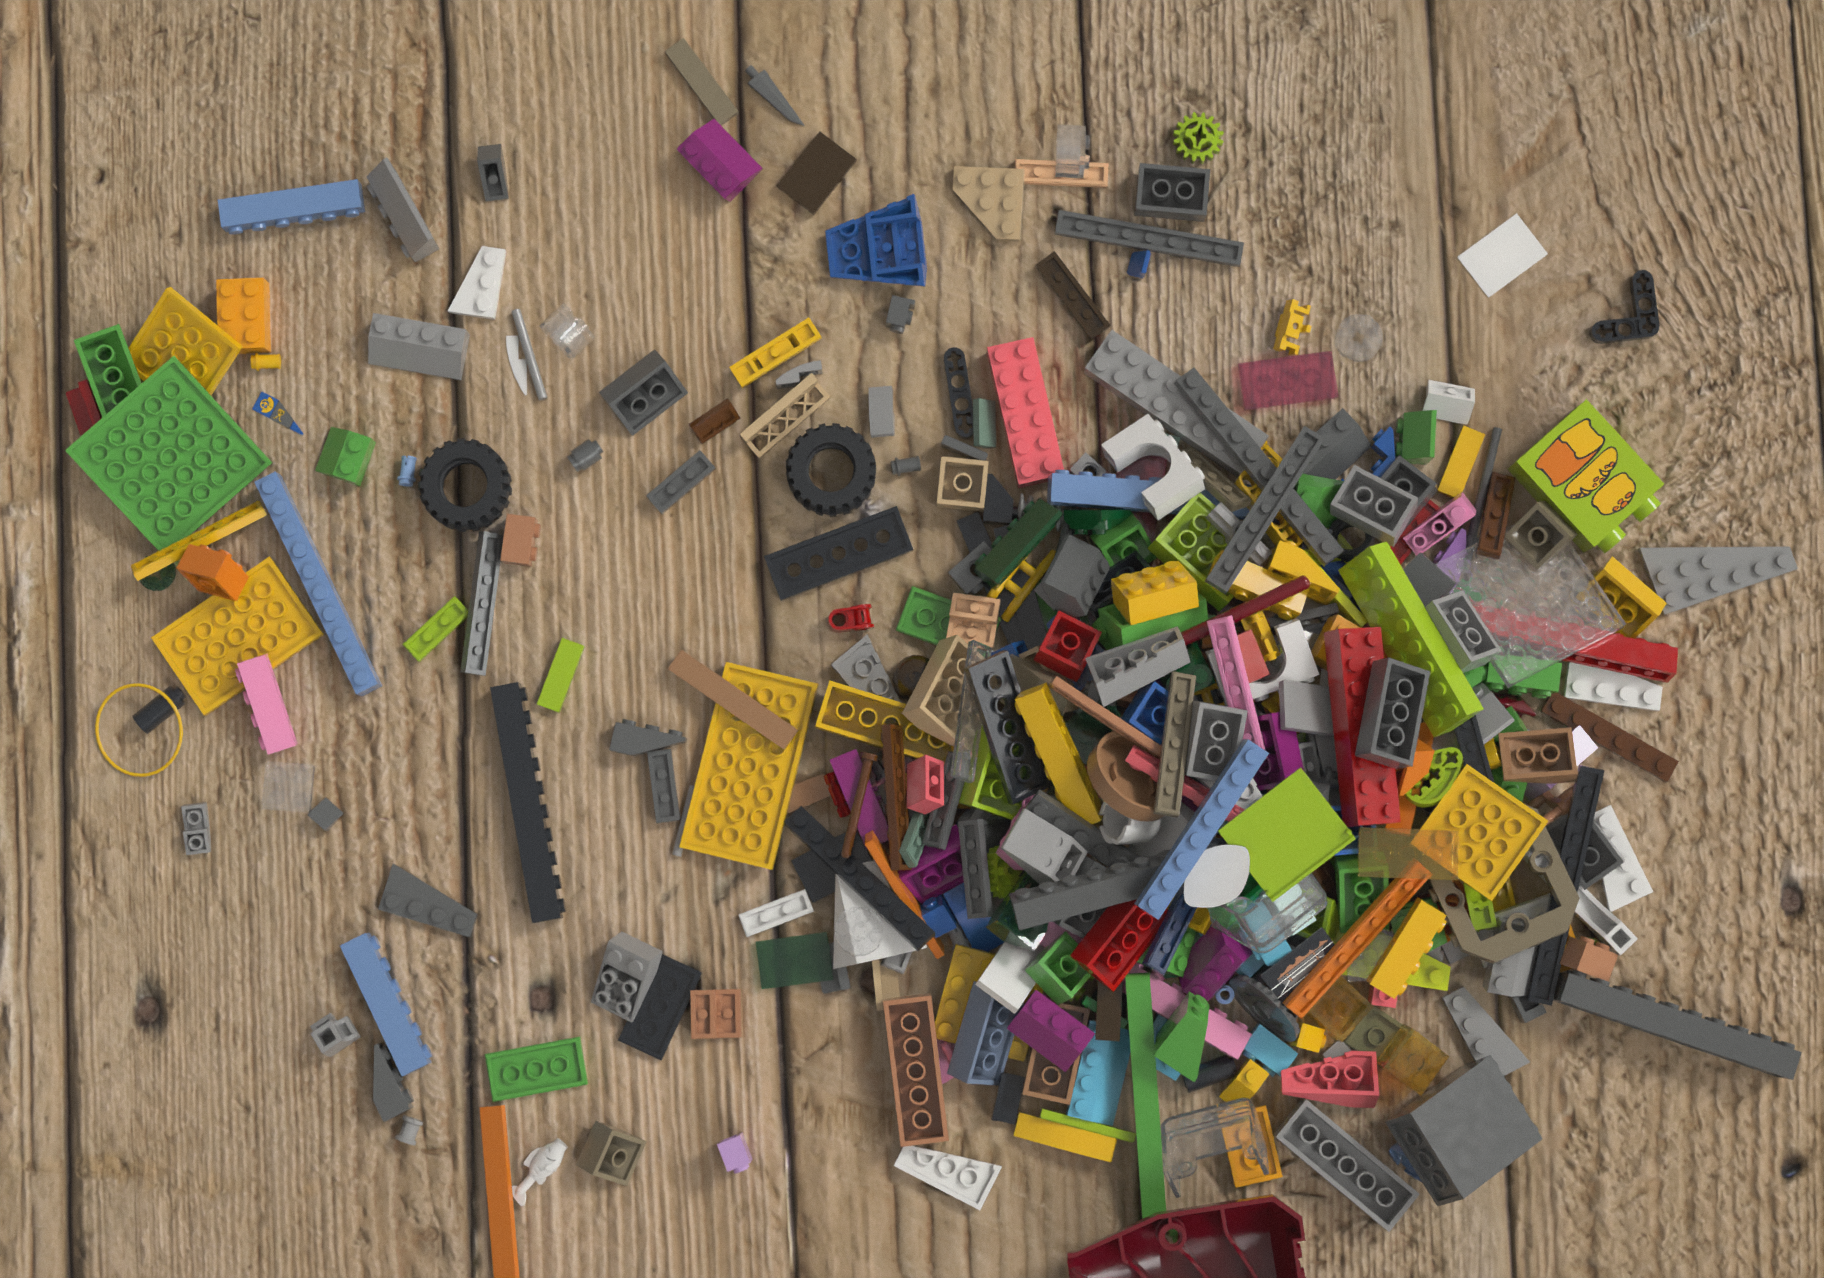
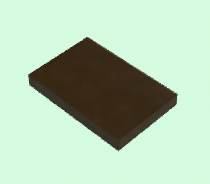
[777,131,857,215]

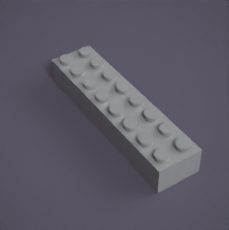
[1084,330,1269,478]

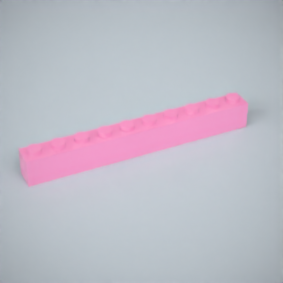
[1026,922,1252,1060]

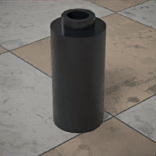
[132,686,186,734]
[1181,1055,1237,1093]

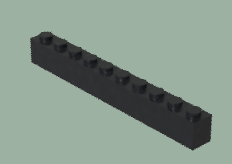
[490,682,566,923]

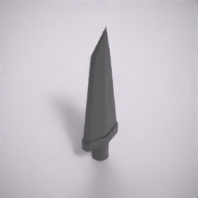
[745,65,805,126]

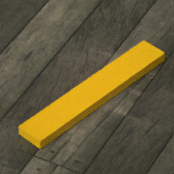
[131,500,267,581]

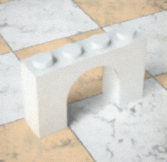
[1101,414,1205,520]
[1206,618,1319,706]

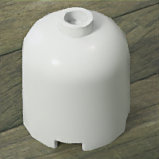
[1100,801,1161,845]

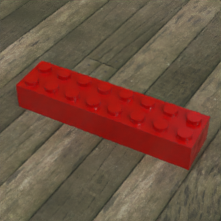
[1324,627,1401,827]

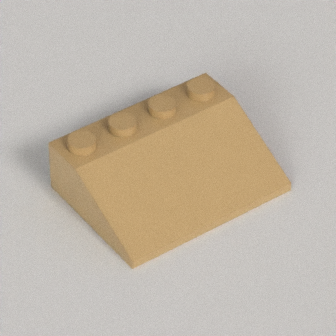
[902,635,997,753]

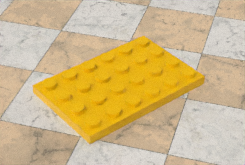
[151,556,324,716]

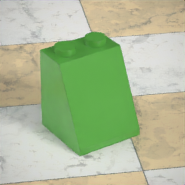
[1153,991,1209,1082]

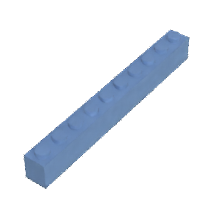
[1047,470,1279,523]
[254,471,382,697]

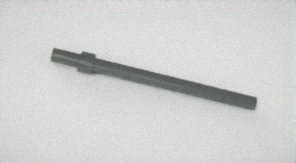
[1463,427,1502,565]

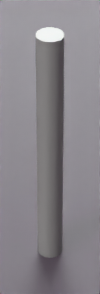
[511,309,548,401]

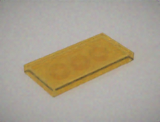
[1358,827,1459,880]

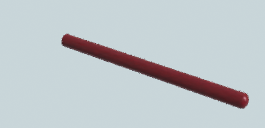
[1181,575,1310,646]

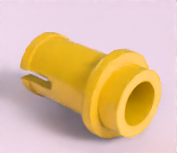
[251,352,281,371]

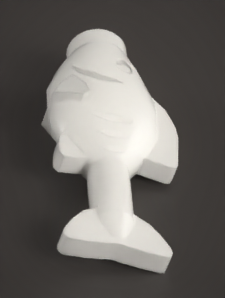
[512,1138,568,1206]

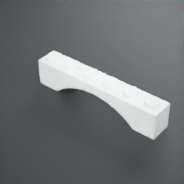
[1523,848,1638,955]

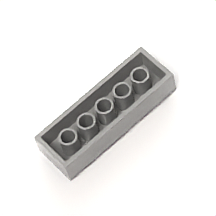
[1273,1098,1419,1232]

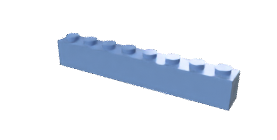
[1134,739,1269,920]

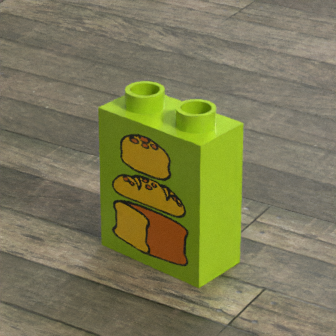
[1507,399,1664,554]

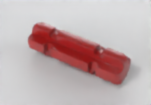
[824,772,851,818]

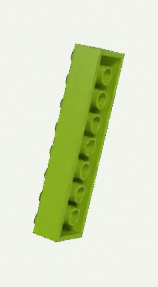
[1338,542,1484,737]

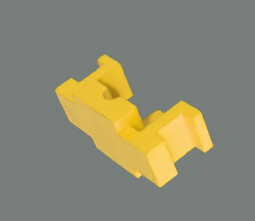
[1273,299,1312,356]

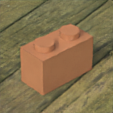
[500,514,541,567]
[1560,936,1618,982]

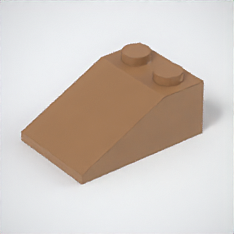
[1498,727,1578,784]

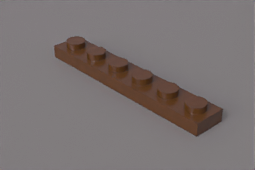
[1540,693,1679,783]
[881,724,912,871]

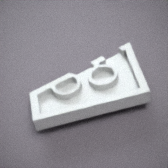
[448,246,506,320]

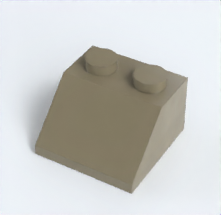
[1505,500,1578,570]
[576,1120,647,1186]

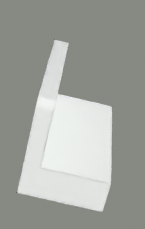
[1422,380,1475,424]

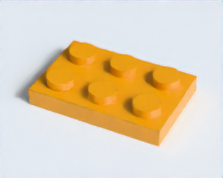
[1218,1105,1283,1188]

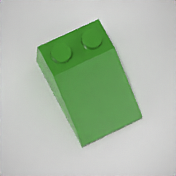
[1335,851,1389,933]

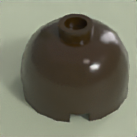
[893,655,930,701]

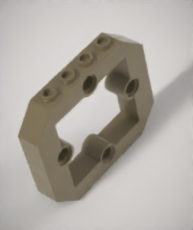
[1419,805,1580,964]

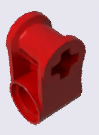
[828,604,875,632]

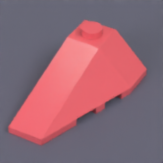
[1280,1051,1379,1108]

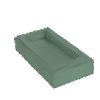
[973,398,996,449]

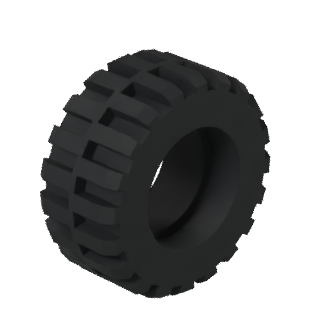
[786,423,876,517]
[418,438,512,532]

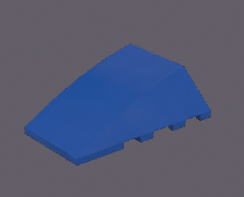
[825,194,927,287]

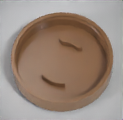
[1087,731,1164,822]

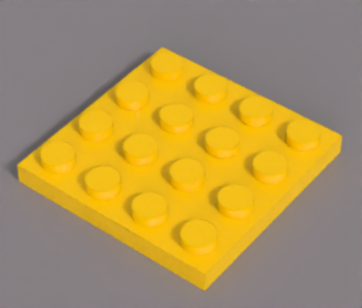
[129,287,243,395]
[1410,764,1548,901]
[935,944,1043,1062]

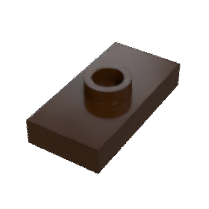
[689,398,740,444]

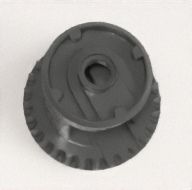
[1229,945,1300,1042]

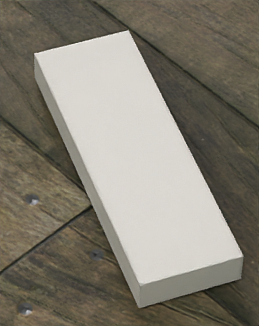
[738,889,814,937]

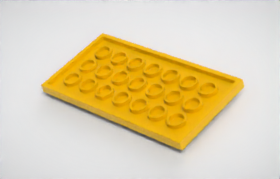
[679,662,819,870]

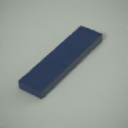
[1142,887,1197,975]

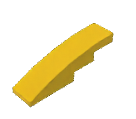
[1013,1112,1117,1162]

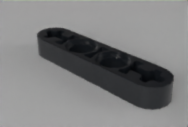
[944,347,974,439]

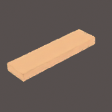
[1014,159,1109,188]

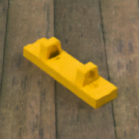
[729,317,822,388]

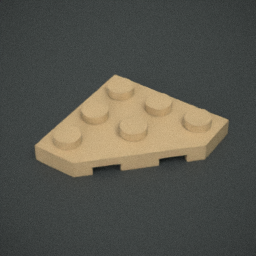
[953,166,1025,241]

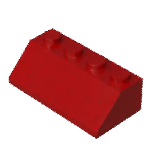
[1070,899,1168,992]

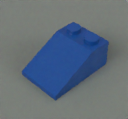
[1120,681,1169,746]
[943,883,1015,952]

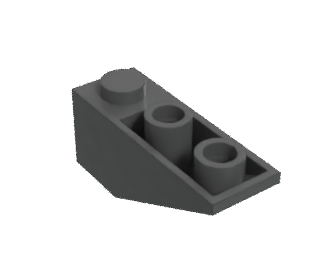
[609,719,687,756]
[373,1043,414,1122]

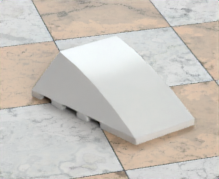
[833,860,927,969]

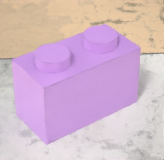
[717,1132,753,1174]

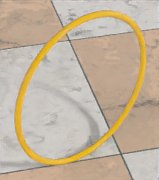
[95,683,183,777]

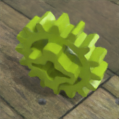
[1173,112,1224,164]
[987,846,1022,899]

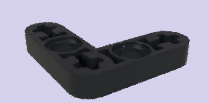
[1589,270,1660,344]

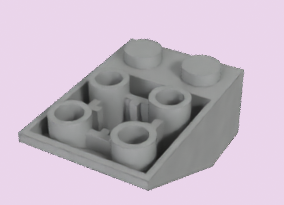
[1001,808,1087,884]
[591,932,663,1023]

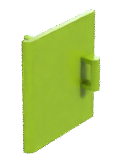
[1218,767,1356,902]

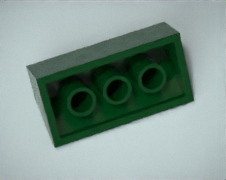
[974,498,1063,591]

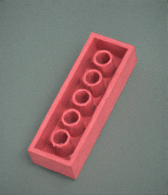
[986,337,1064,489]

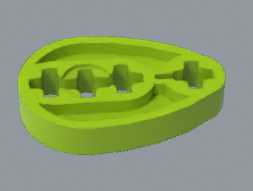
[1404,747,1463,808]

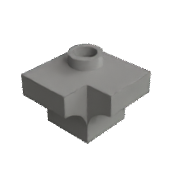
[310,1013,361,1057]

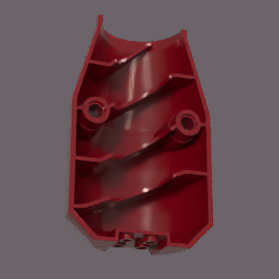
[1066,1194,1306,1278]

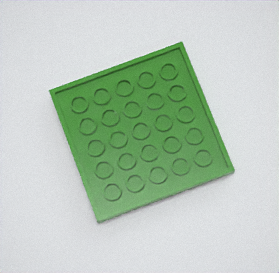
[65,356,272,551]

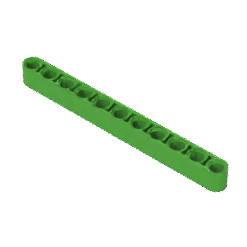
[1125,972,1166,1219]

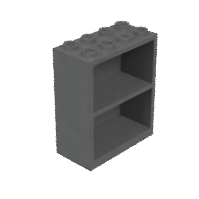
[1385,1055,1543,1207]

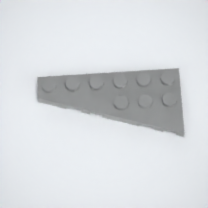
[1638,547,1798,616]

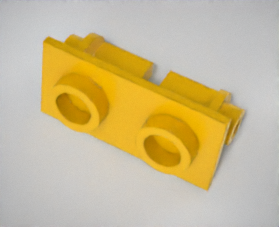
[1241,610,1281,662]

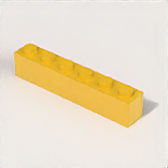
[1015,683,1103,824]

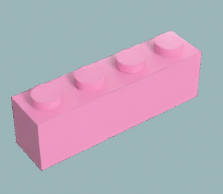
[235,654,298,754]

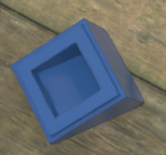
[1127,250,1151,279]

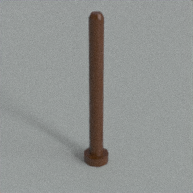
[841,752,878,858]

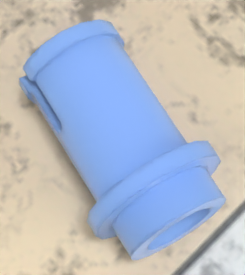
[397,456,417,487]
[1215,985,1234,1004]

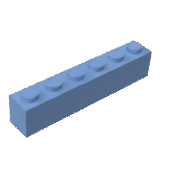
[218,179,365,235]
[340,933,432,1076]

